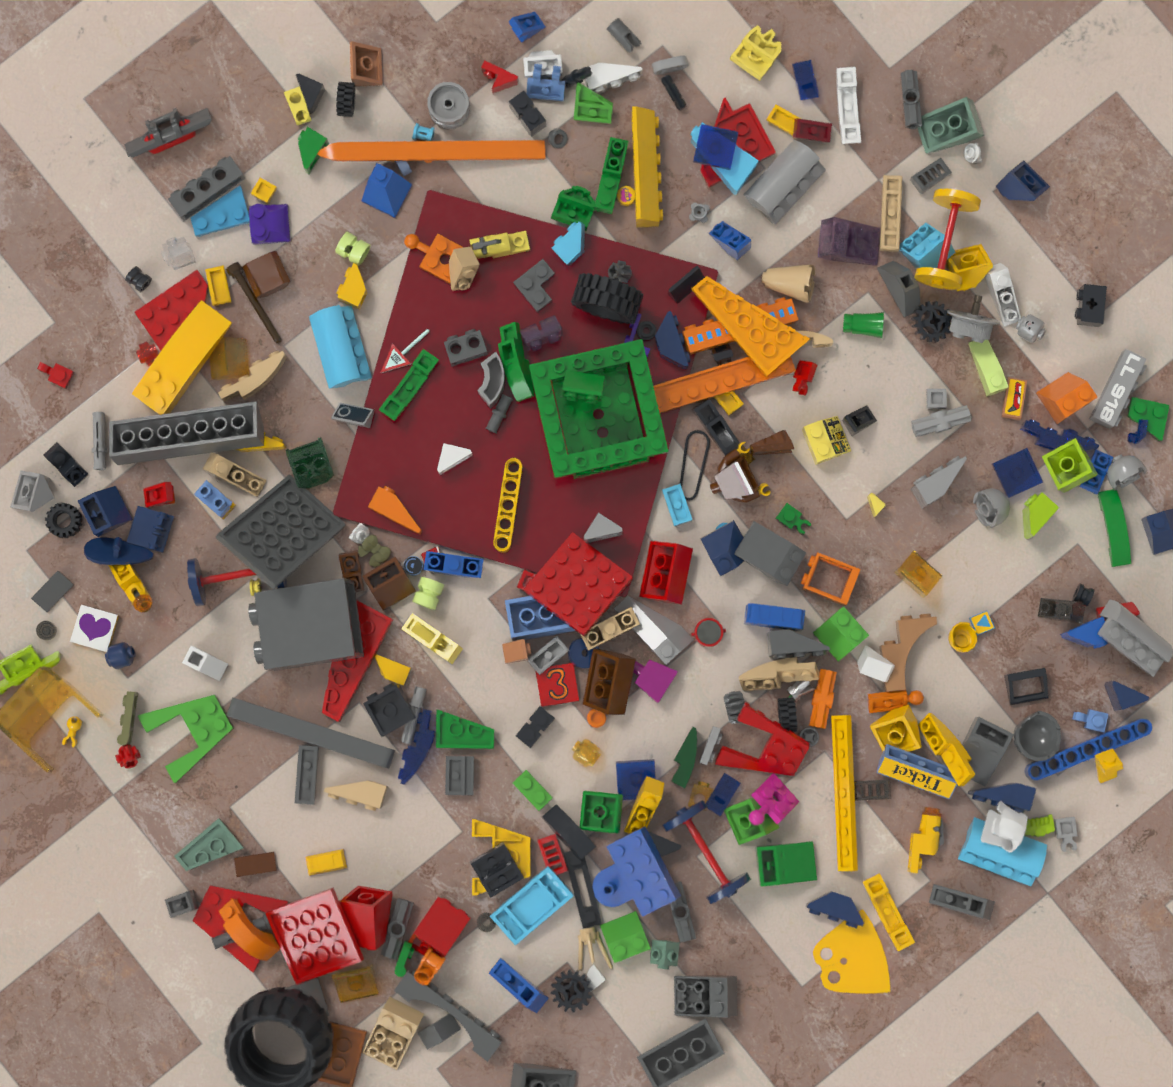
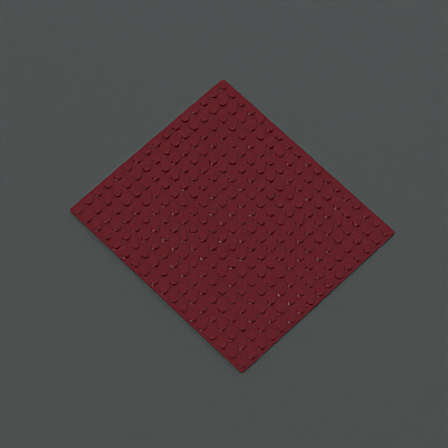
[333,190,718,597]

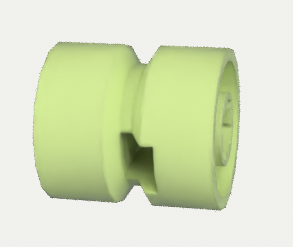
[335,232,371,266]
[412,576,444,610]

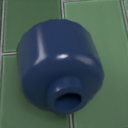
[105,642,136,670]

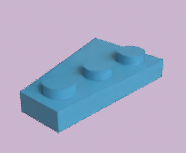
[191,185,250,237]

